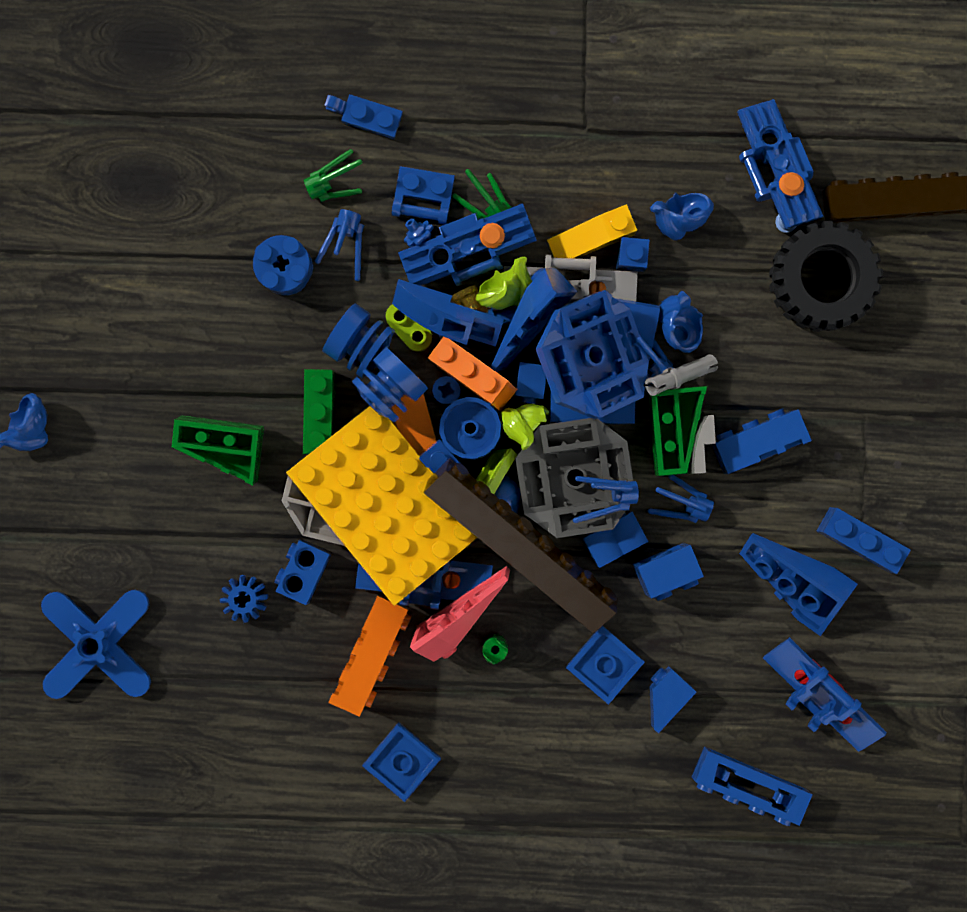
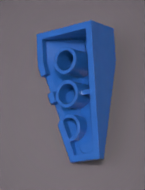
[490,268,578,372]

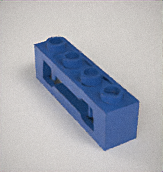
[692,746,813,826]

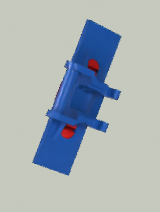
[763,637,887,752]

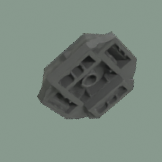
[515,418,633,538]

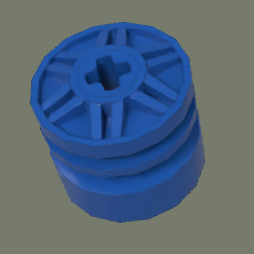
[322,303,395,379]
[352,347,428,423]

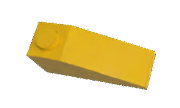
[547,204,637,259]

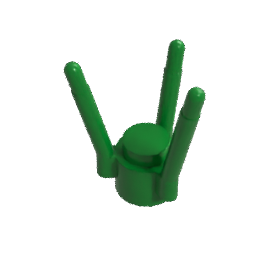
[303,149,362,202]
[452,169,512,219]

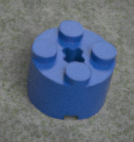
[253,235,313,295]

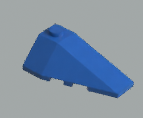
[739,533,858,636]

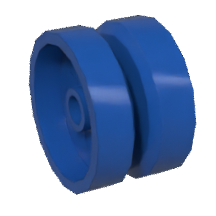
[439,397,501,460]

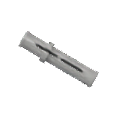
[645,354,718,396]

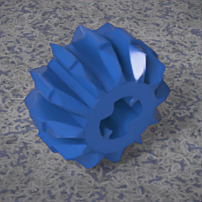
[220,575,269,623]

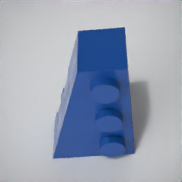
[711,408,812,474]

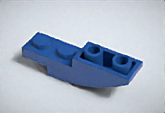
[392,279,504,347]

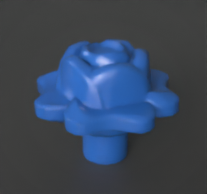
[404,219,434,247]

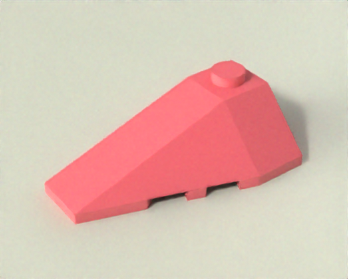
[410,566,510,662]

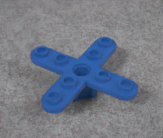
[41,590,151,699]

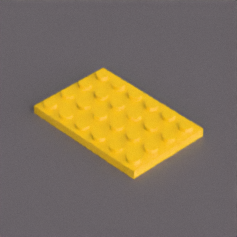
[286,406,477,606]

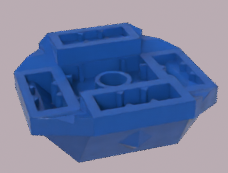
[536,290,649,419]

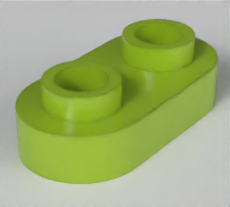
[386,304,432,352]

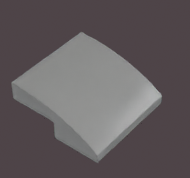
[687,415,716,474]

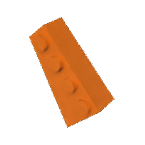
[328,594,412,717]

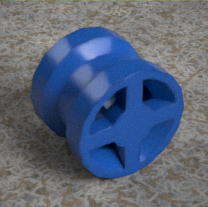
[432,376,461,405]

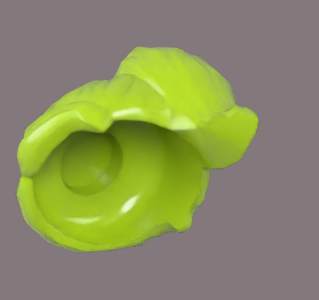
[475,257,532,310]
[499,404,550,450]

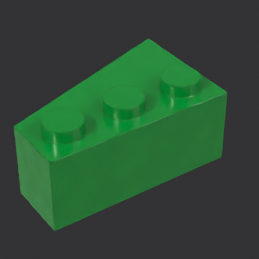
[647,386,707,476]
[172,415,264,486]

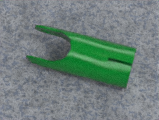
[483,634,508,665]

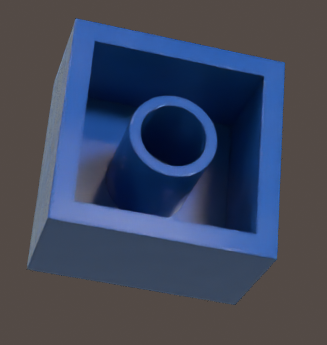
[632,543,704,601]

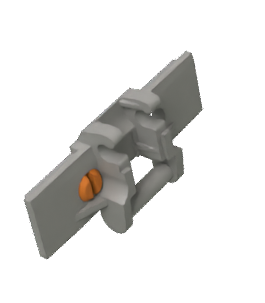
[504,255,638,306]

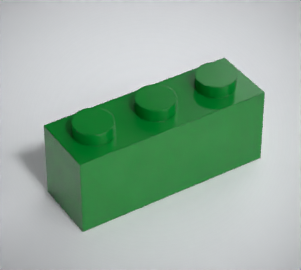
[303,369,336,455]

